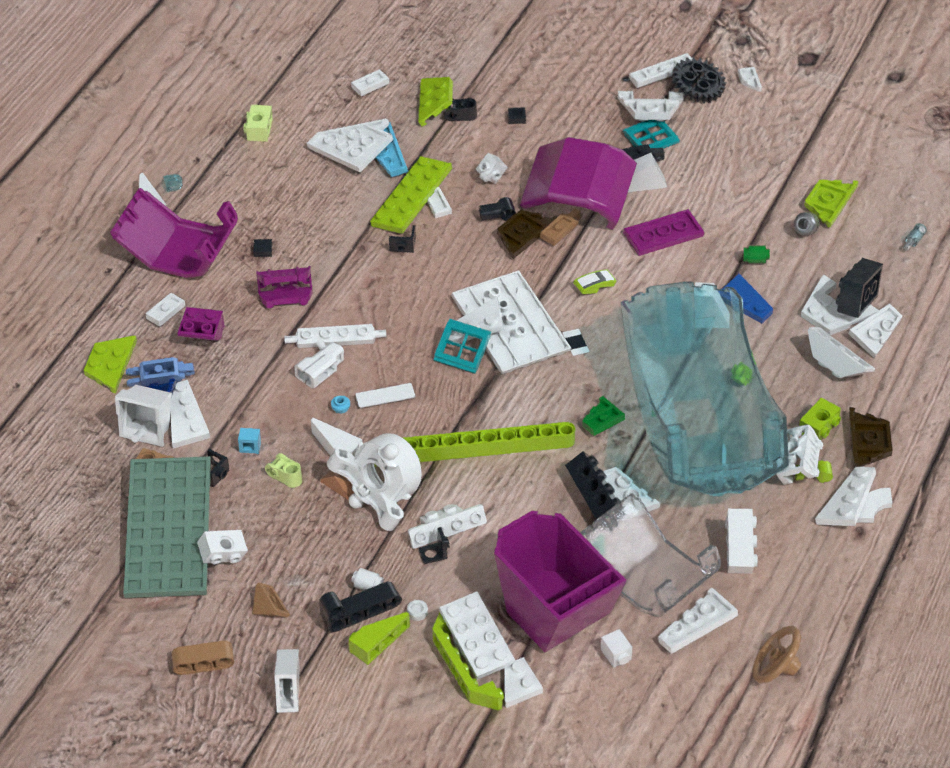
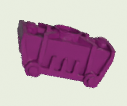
[256,266,313,308]

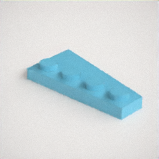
[375,122,408,177]

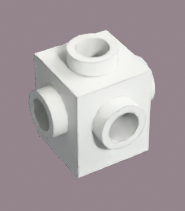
[476,153,508,184]

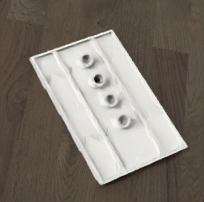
[451,270,571,374]

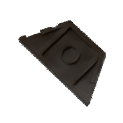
[497,210,558,259]
[848,407,893,469]

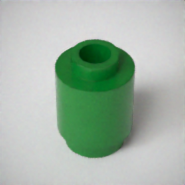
[743,245,770,264]

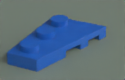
[719,273,773,324]

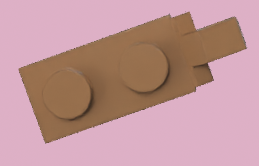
[540,208,581,246]

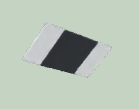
[563,329,589,356]

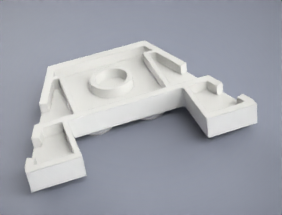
[617,91,684,121]
[801,275,879,335]

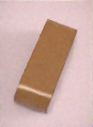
[171,641,234,675]

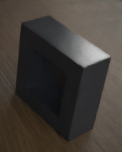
[508,107,526,124]
[253,239,273,257]

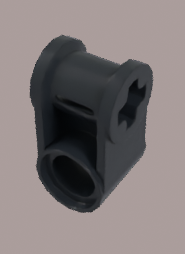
[444,98,478,122]

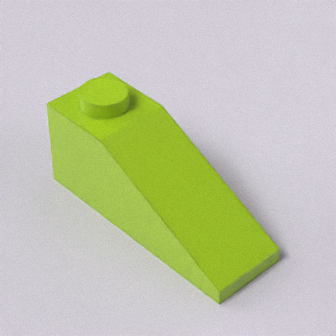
[348,612,410,665]

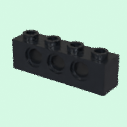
[565,451,626,529]

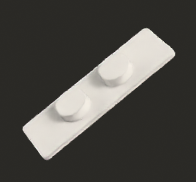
[356,383,415,408]

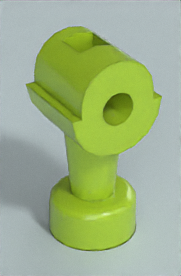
[795,460,833,483]

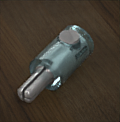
[903,223,927,251]

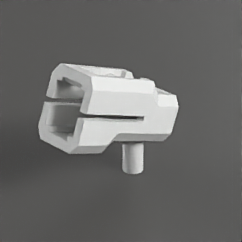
[294,340,344,388]

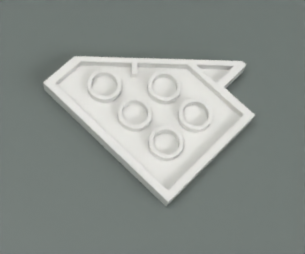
[307,119,393,172]

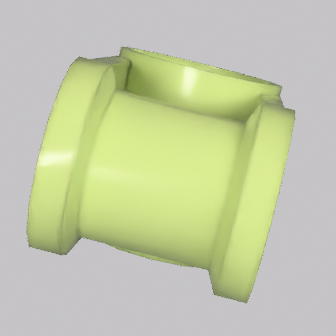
[265,453,302,488]

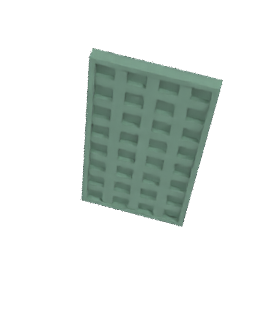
[124,456,211,598]

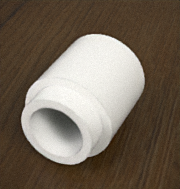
[351,568,384,591]

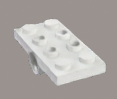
[439,592,515,680]

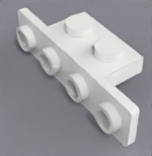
[408,504,487,548]

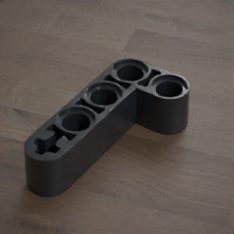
[319,581,402,632]

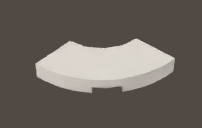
[857,488,892,523]

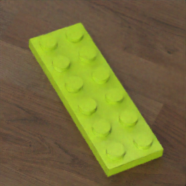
[370,156,452,234]

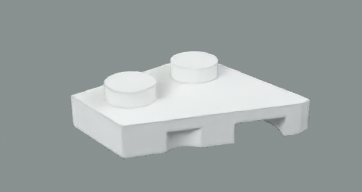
[505,657,543,708]

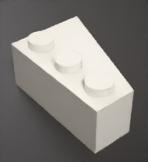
[725,509,758,574]

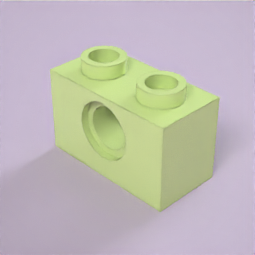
[244,105,273,142]

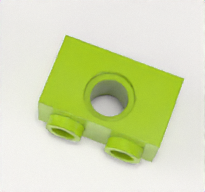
[799,397,841,440]

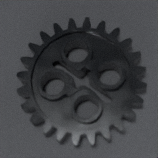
[671,57,726,103]

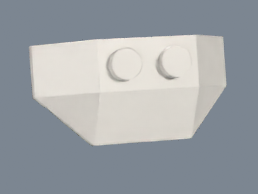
[808,327,875,378]

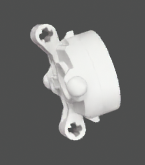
[327,433,421,531]

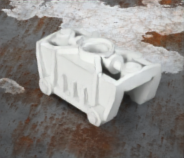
[776,425,823,485]

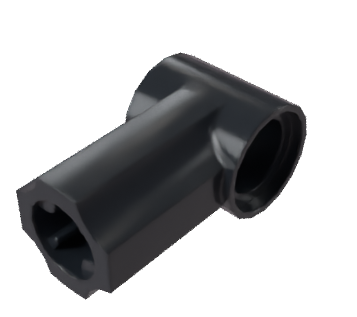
[479,197,516,221]

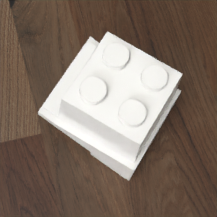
[115,385,172,447]

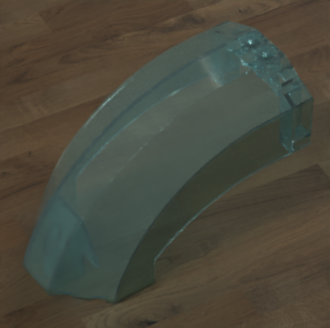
[620,281,789,497]

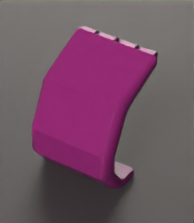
[519,137,637,230]
[110,188,238,278]

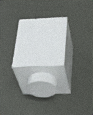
[601,629,632,668]

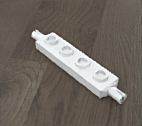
[285,324,386,348]

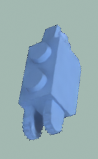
[126,357,195,388]

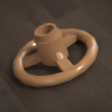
[752,626,801,684]

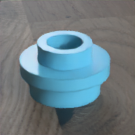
[331,396,350,414]

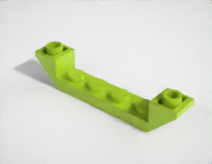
[432,612,504,711]

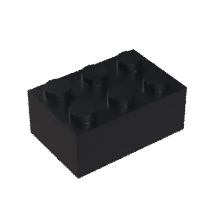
[836,258,883,318]

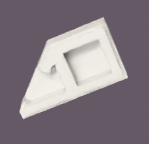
[738,67,762,92]

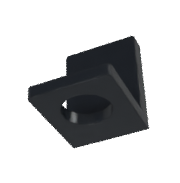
[389,225,416,253]
[207,449,229,487]
[418,527,450,564]

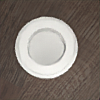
[407,600,428,621]

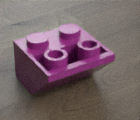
[177,307,225,340]

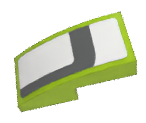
[573,269,617,294]

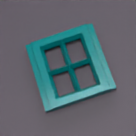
[622,120,680,149]
[433,318,492,374]

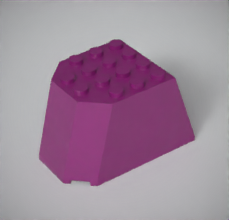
[494,511,626,653]

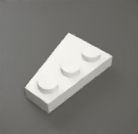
[448,297,504,345]

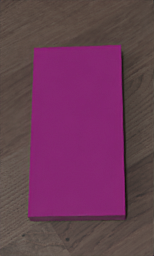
[623,209,704,256]

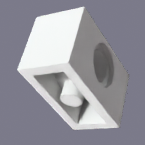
[197,530,248,564]

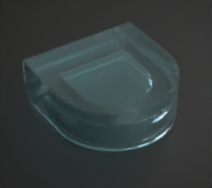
[163,174,183,192]

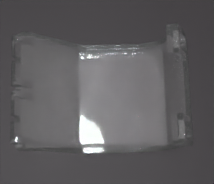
[580,493,721,618]

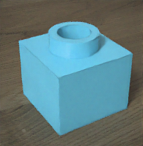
[238,428,261,454]

